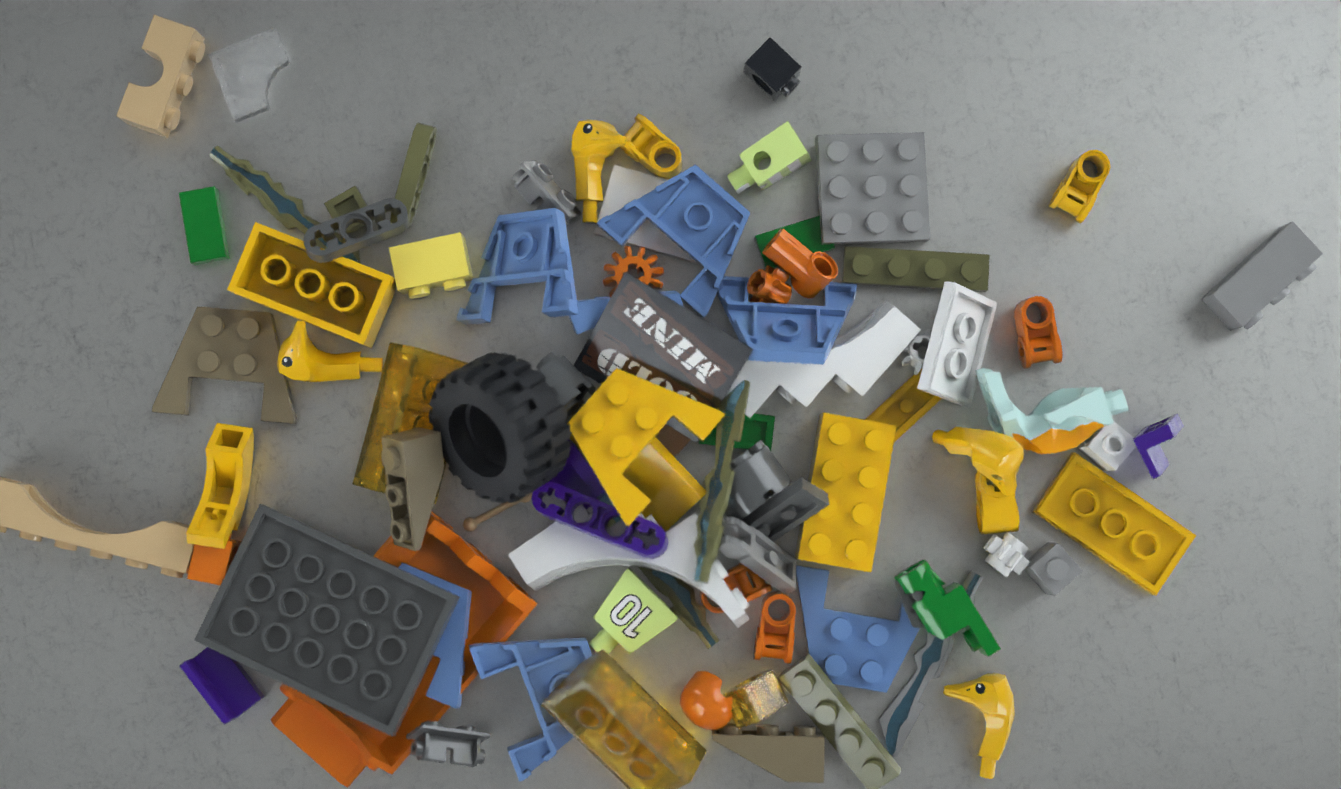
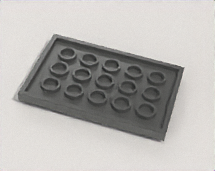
[194,504,460,736]

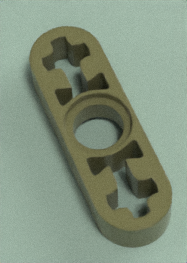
[390,123,437,228]

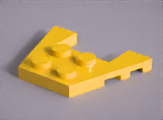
[567,368,725,527]

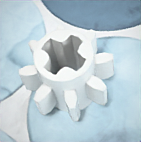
[901,329,930,375]
[983,532,1030,578]

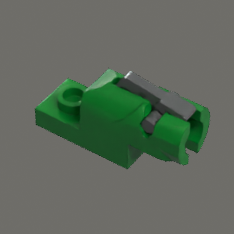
[894,560,1001,657]

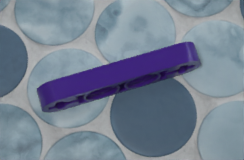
[532,481,669,559]

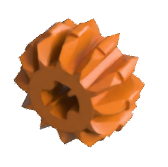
[603,246,664,297]

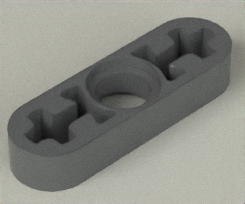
[303,198,408,263]

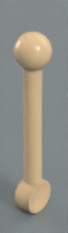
[463,492,533,532]

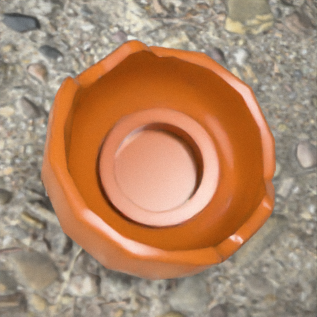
[680,671,733,730]

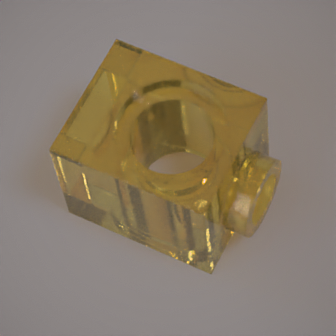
[722,669,789,729]

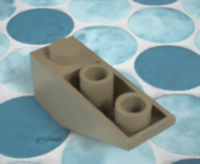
[381,427,444,551]
[712,723,825,783]

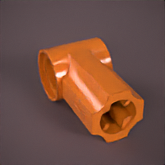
[762,228,838,299]

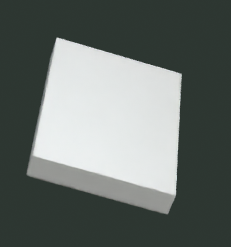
[594,164,698,264]
[917,281,997,407]

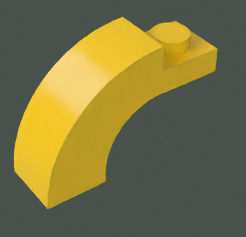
[186,423,254,549]

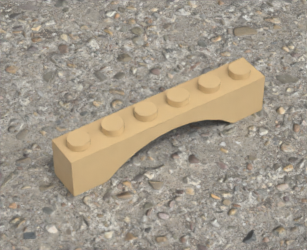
[0,476,194,578]

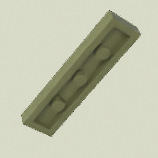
[842,246,990,292]
[778,654,902,789]

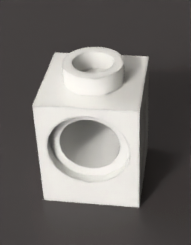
[1077,420,1136,472]

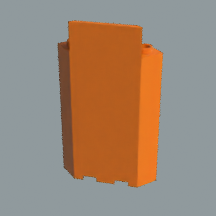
[270,511,538,787]

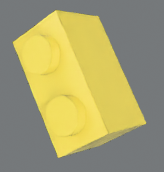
[389,232,473,299]

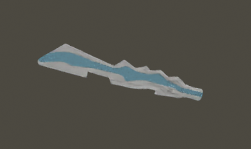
[879,570,983,757]

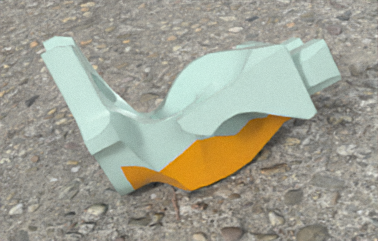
[975,368,1129,454]

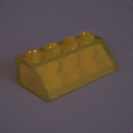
[352,342,468,505]
[541,650,707,789]

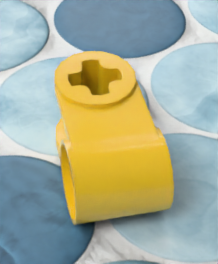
[619,113,682,180]
[1048,150,1111,223]
[974,470,1019,535]

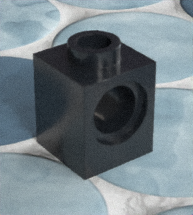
[744,37,802,101]

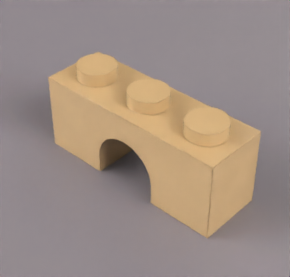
[116,15,205,138]

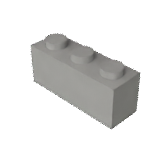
[1201,221,1323,331]

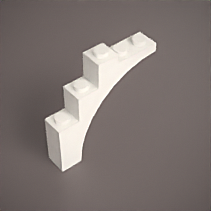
[725,300,921,418]
[508,504,750,628]

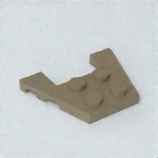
[152,306,297,424]

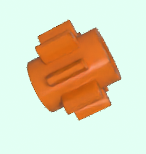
[747,265,792,304]

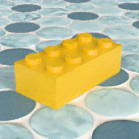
[227,222,397,349]
[794,412,897,572]

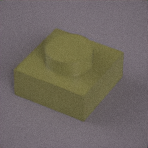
[324,186,375,235]

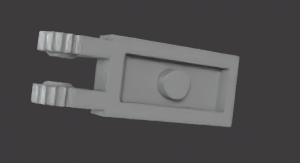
[719,516,796,595]

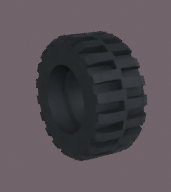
[429,352,571,503]

